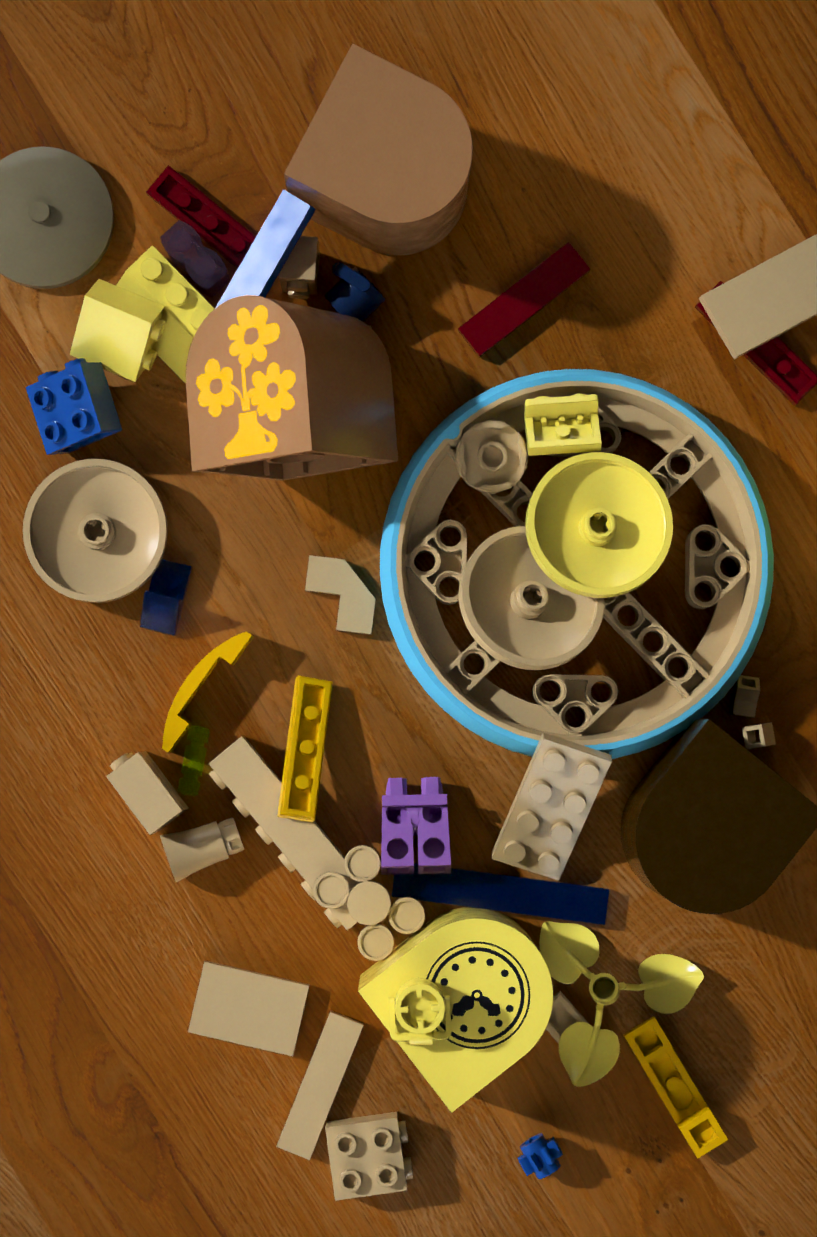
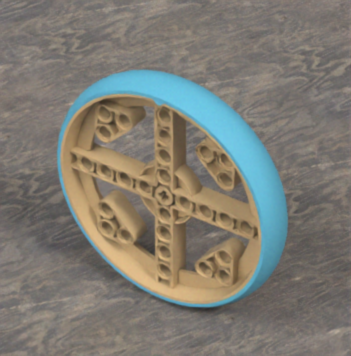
[380,369,774,759]

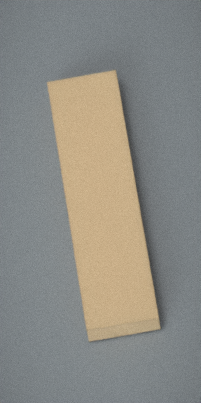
[276,1011,364,1160]

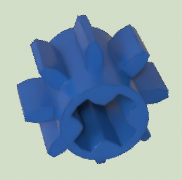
[517,1133,563,1179]

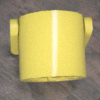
[389,978,452,1046]

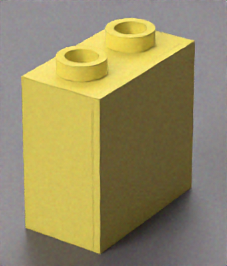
[70,279,166,382]

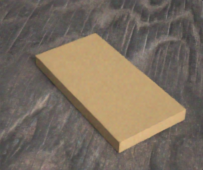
[699,234,817,360]

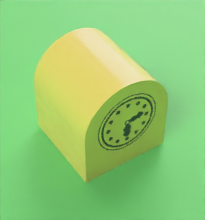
[358,907,553,1113]

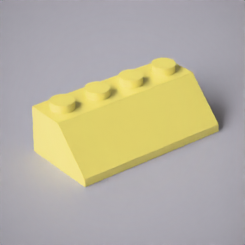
[116,245,215,384]

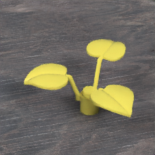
[539,921,704,1087]

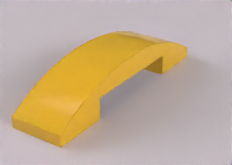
[162,631,254,753]
[623,1016,728,1159]

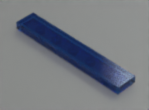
[392,863,609,925]

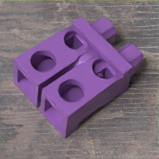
[381,777,451,875]

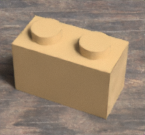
[279,236,320,299]

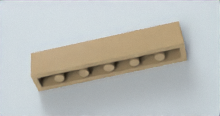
[209,736,360,931]

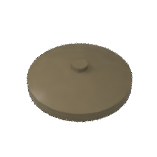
[0,146,115,289]

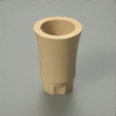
[160,818,244,883]

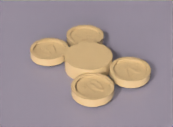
[313,845,425,961]

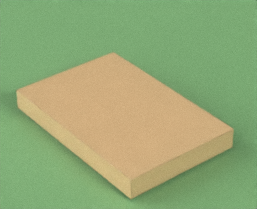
[188,960,310,1057]

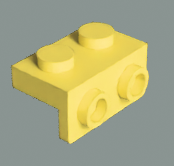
[524,393,602,456]

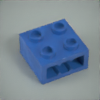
[26,358,122,455]

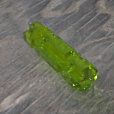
[178,725,210,796]

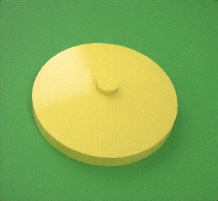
[525,452,673,598]

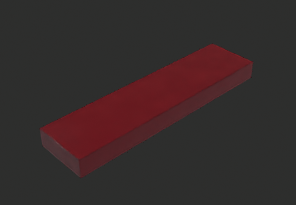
[146,165,256,269]
[458,242,591,358]
[695,281,817,406]

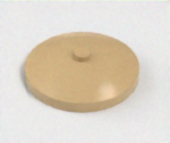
[23,459,168,603]
[459,526,605,670]

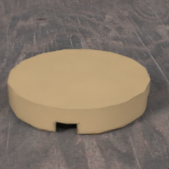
[455,420,528,493]

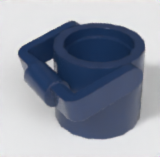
[324,262,386,322]

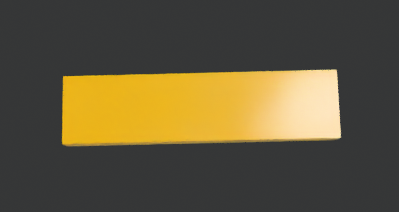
[277,675,333,823]

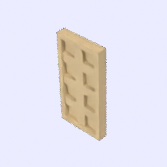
[492,732,612,881]

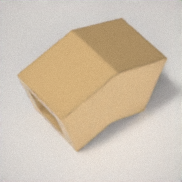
[729,675,760,718]
[742,722,776,749]

